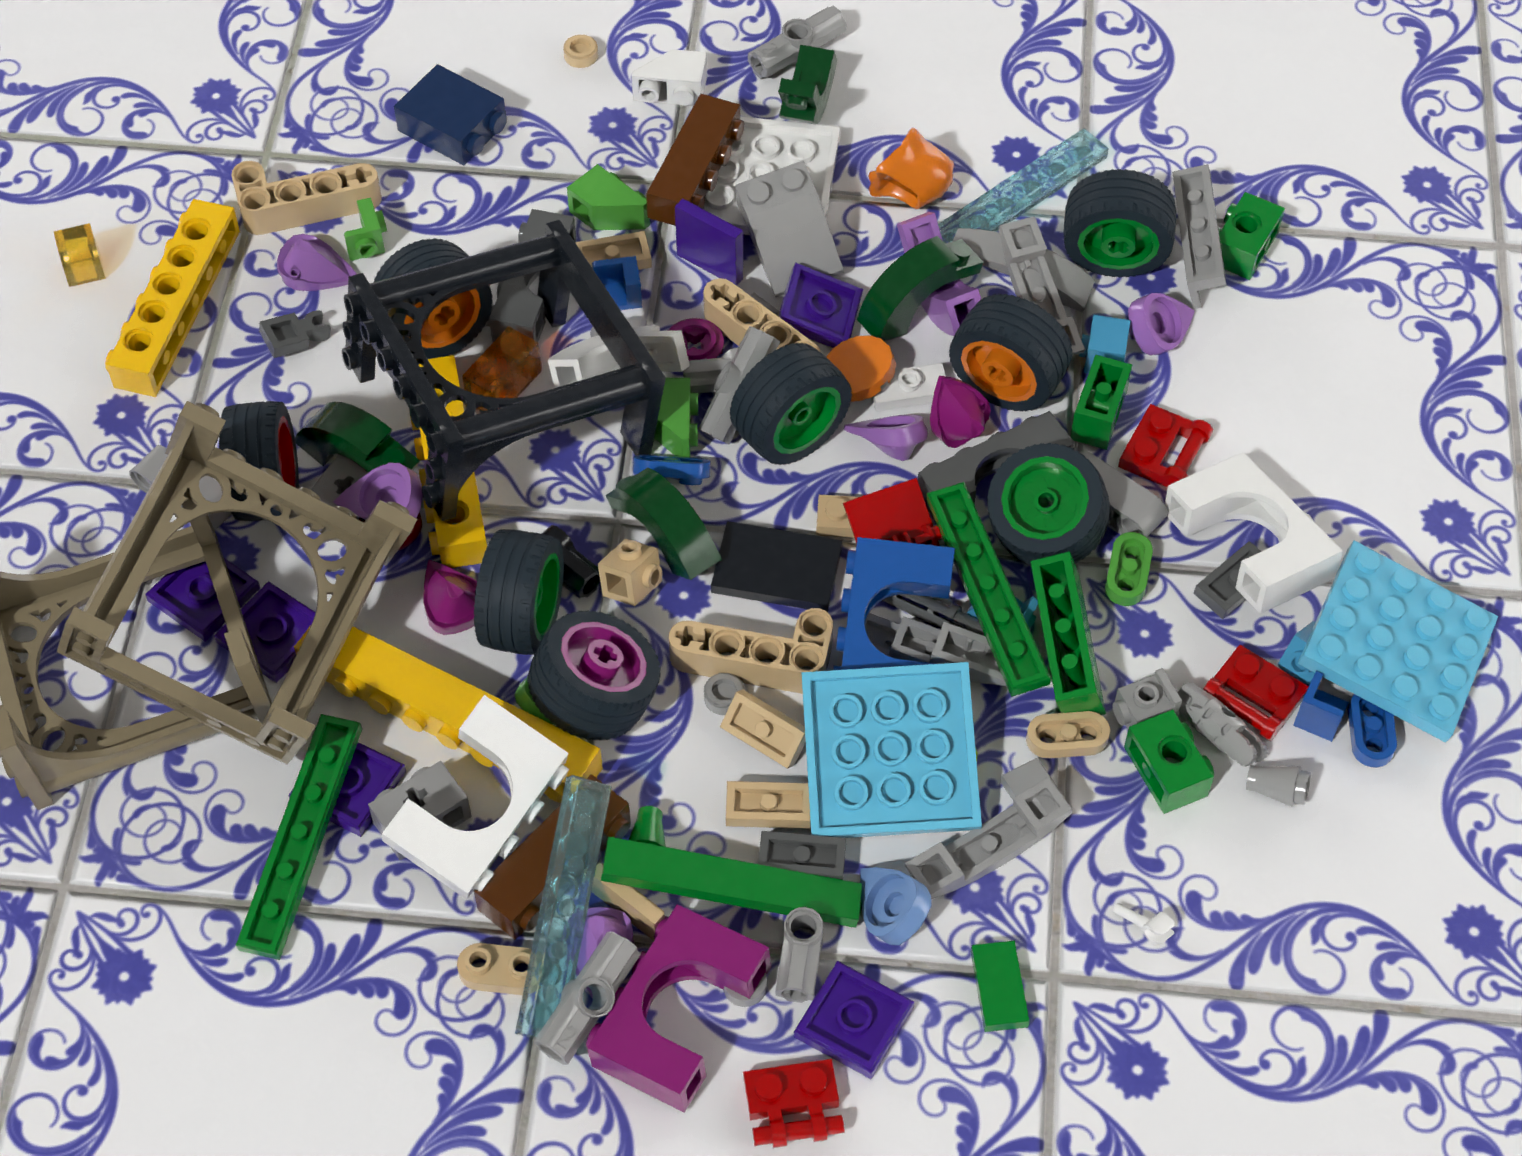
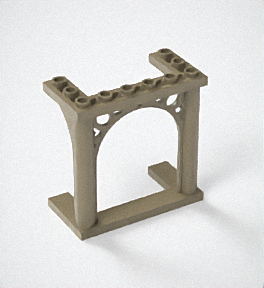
[57,401,417,765]
[0,490,272,810]

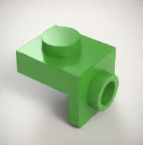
[344,197,387,261]

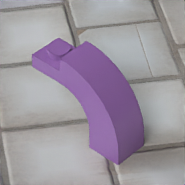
[897,212,981,336]

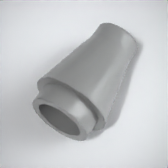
[1246,765,1311,807]

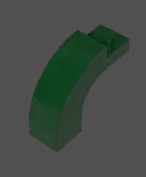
[778,45,837,124]
[857,236,984,341]
[295,402,420,473]
[605,467,722,580]

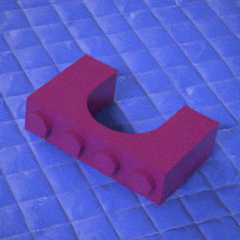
[586,904,771,1113]

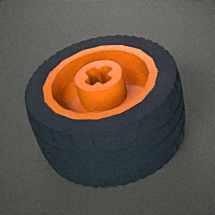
[374,238,493,359]
[949,294,1072,412]

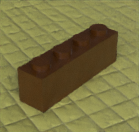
[646,93,745,226]
[474,774,631,940]

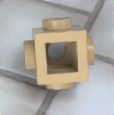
[598,539,662,606]

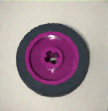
[527,610,661,741]

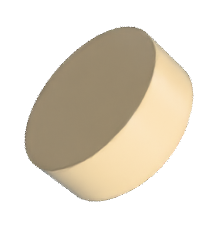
[563,35,598,68]

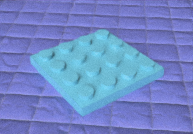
[1297,540,1498,743]
[801,662,982,838]

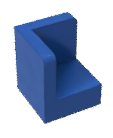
[592,256,642,310]
[1293,671,1349,742]

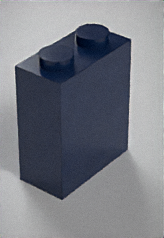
[394,64,507,166]

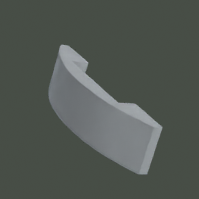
[999,216,1085,355]
[953,228,1095,312]
[905,777,1072,899]

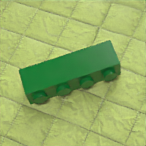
[1031,551,1106,715]

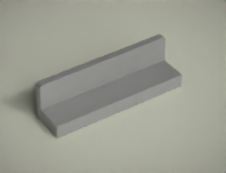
[1172,164,1226,309]

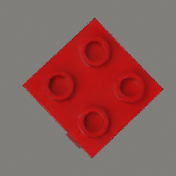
[843,478,942,546]

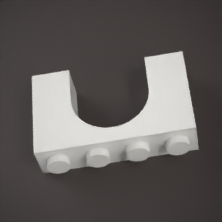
[1165,452,1343,614]
[382,695,569,900]

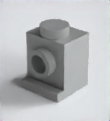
[1112,668,1182,729]

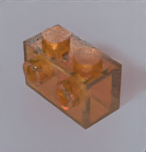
[462,326,542,411]

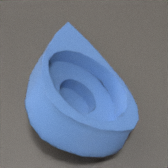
[860,867,932,945]

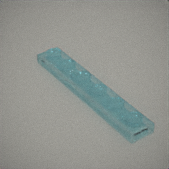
[938,128,1109,243]
[515,775,612,1039]

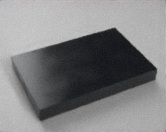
[711,521,843,612]

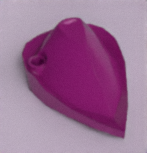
[930,375,991,448]
[423,560,477,635]

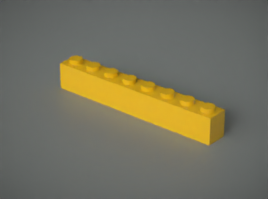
[294,625,603,803]

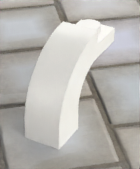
[547,325,690,388]

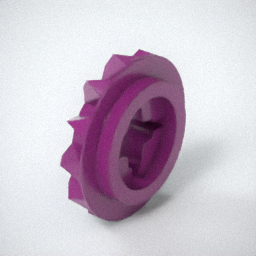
[668,318,724,361]

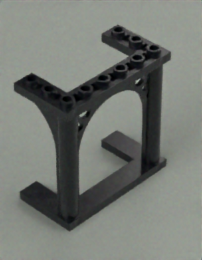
[342,220,666,521]

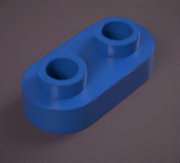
[633,455,711,485]
[1348,694,1397,768]

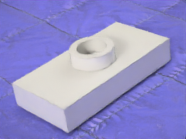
[872,363,946,411]

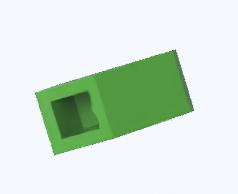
[567,164,650,230]
[654,378,698,457]

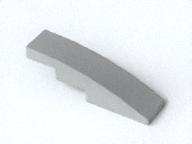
[865,613,1006,686]

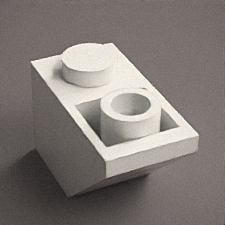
[632,49,707,106]

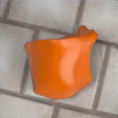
[868,127,954,209]

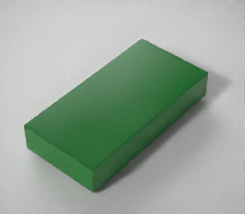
[970,940,1030,1032]

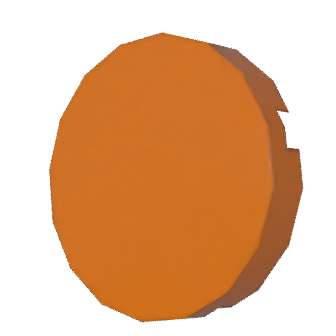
[826,335,896,402]

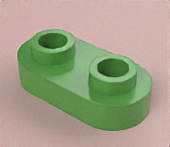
[1105,532,1153,606]

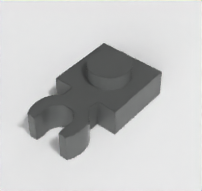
[259,310,331,358]

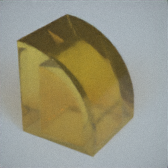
[53,223,106,287]

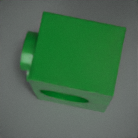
[1218,192,1285,280]
[1070,354,1132,450]
[1124,710,1214,814]

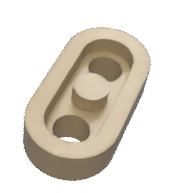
[1026,711,1110,758]
[457,943,545,995]

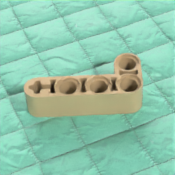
[231,161,382,235]
[703,278,821,352]
[669,608,833,694]

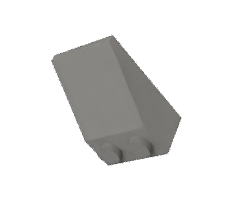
[735,160,844,298]

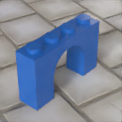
[833,537,955,670]

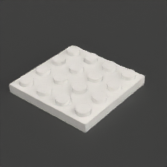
[703,116,840,235]

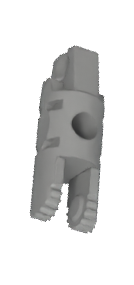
[1177,682,1269,767]

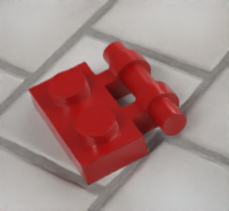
[743,1059,845,1148]

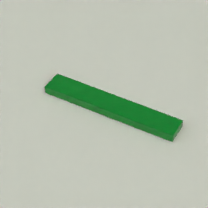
[927,482,1051,697]
[235,714,363,960]
[601,836,862,928]

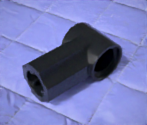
[541,525,600,599]

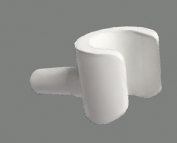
[1113,903,1175,945]

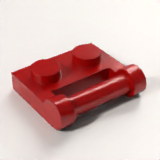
[1118,404,1213,488]
[1203,644,1309,742]

